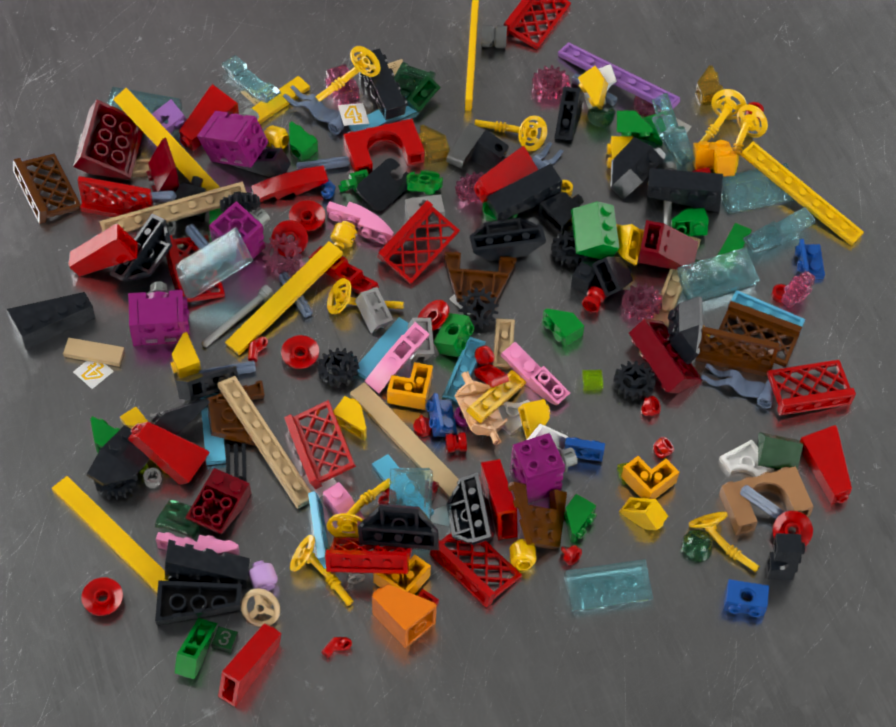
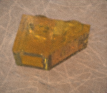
[695,65,723,106]
[418,125,450,164]

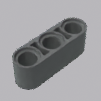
[446,123,485,169]

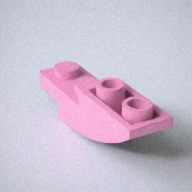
[327,202,394,244]
[364,322,430,394]
[501,342,570,406]
[156,532,240,556]

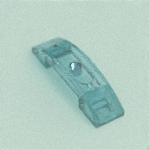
[222,55,281,103]

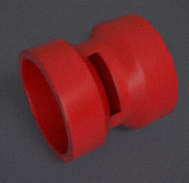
[582,286,606,313]
[445,432,467,453]

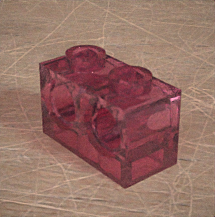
[324,64,360,105]

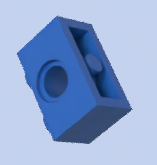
[723,579,769,617]

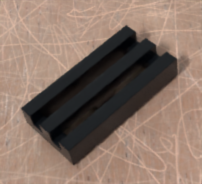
[226,443,247,481]

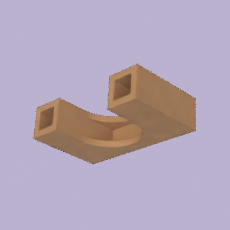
[719,466,813,535]

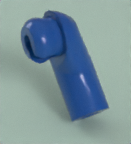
[321,179,336,199]

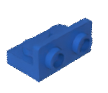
[795,239,825,279]
[426,393,457,437]
[564,437,605,462]

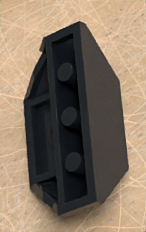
[610,137,666,200]
[110,214,172,282]
[469,218,546,261]
[668,297,703,365]
[87,425,151,486]
[446,472,495,545]
[358,504,439,550]

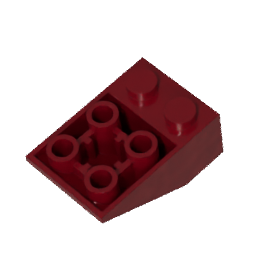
[638,220,698,273]
[185,468,252,534]

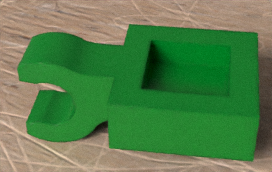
[338,169,369,192]

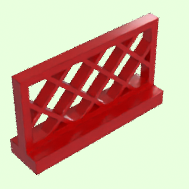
[503,0,571,50]
[77,176,154,218]
[377,200,460,285]
[166,235,225,302]
[767,360,856,416]
[284,400,356,489]
[429,532,522,608]
[325,537,413,574]

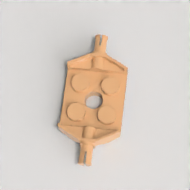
[455,371,508,445]

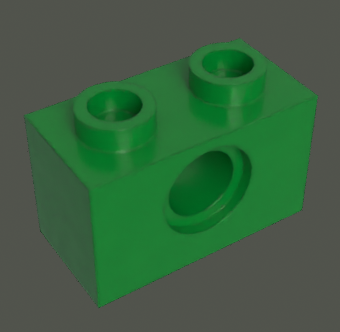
[434,313,474,357]

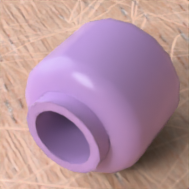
[248,560,278,591]

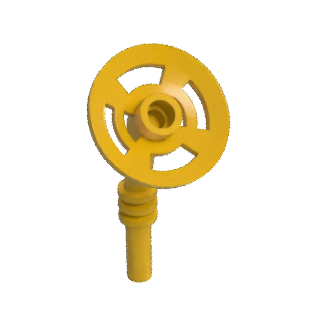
[315,46,381,102]
[700,89,747,141]
[732,104,768,175]
[475,115,547,151]
[327,278,404,315]
[327,478,393,538]
[689,512,760,573]
[290,535,354,606]

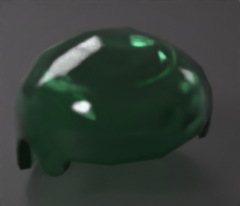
[587,108,616,128]
[682,529,713,562]

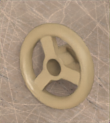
[241,588,280,627]

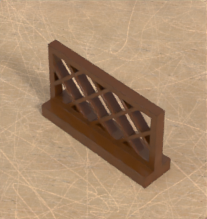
[13,153,81,224]
[719,301,802,367]
[695,326,780,377]

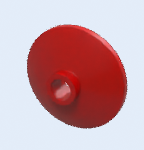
[289,200,326,231]
[271,220,308,257]
[418,300,449,331]
[281,335,319,369]
[772,511,813,547]
[81,577,123,616]

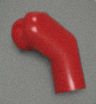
[248,336,268,362]
[321,637,352,658]

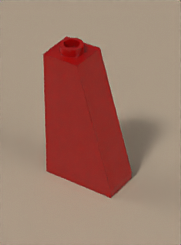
[179,84,239,151]
[474,146,538,203]
[68,224,138,276]
[128,421,210,485]
[800,425,852,504]
[481,459,518,540]
[218,623,282,707]

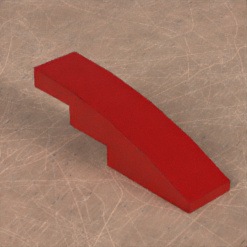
[251,165,329,202]
[308,246,379,295]

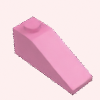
[323,482,365,533]

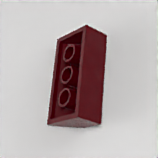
[629,319,703,394]

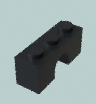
[767,533,805,580]

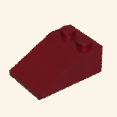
[146,138,179,193]

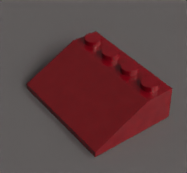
[73,100,143,180]

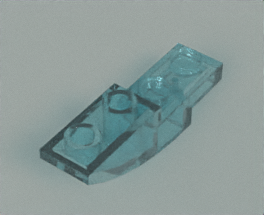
[652,93,695,166]
[743,207,815,253]

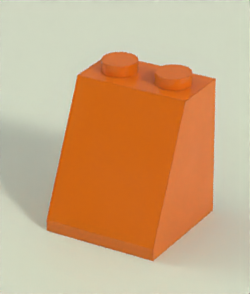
[372,584,437,648]

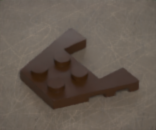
[444,251,517,305]
[207,380,265,446]
[508,482,567,549]

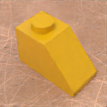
[617,224,644,265]
[170,332,201,379]
[333,396,367,441]
[518,399,550,440]
[619,497,669,531]

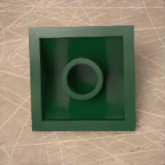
[758,432,803,470]

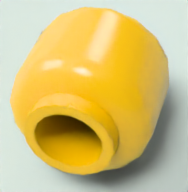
[263,125,289,149]
[330,221,357,250]
[509,539,536,570]

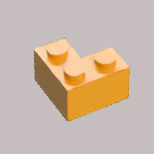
[692,140,736,176]
[387,362,433,410]
[621,456,680,499]
[373,554,431,595]

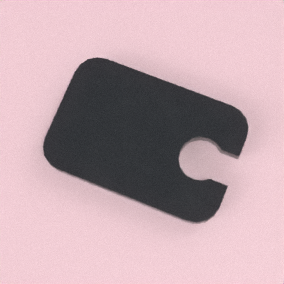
[356,158,409,212]

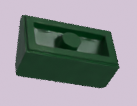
[406,75,441,112]

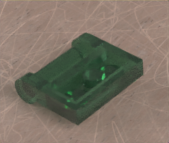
[394,62,436,93]
[155,499,201,539]

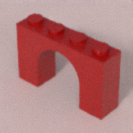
[343,119,425,174]

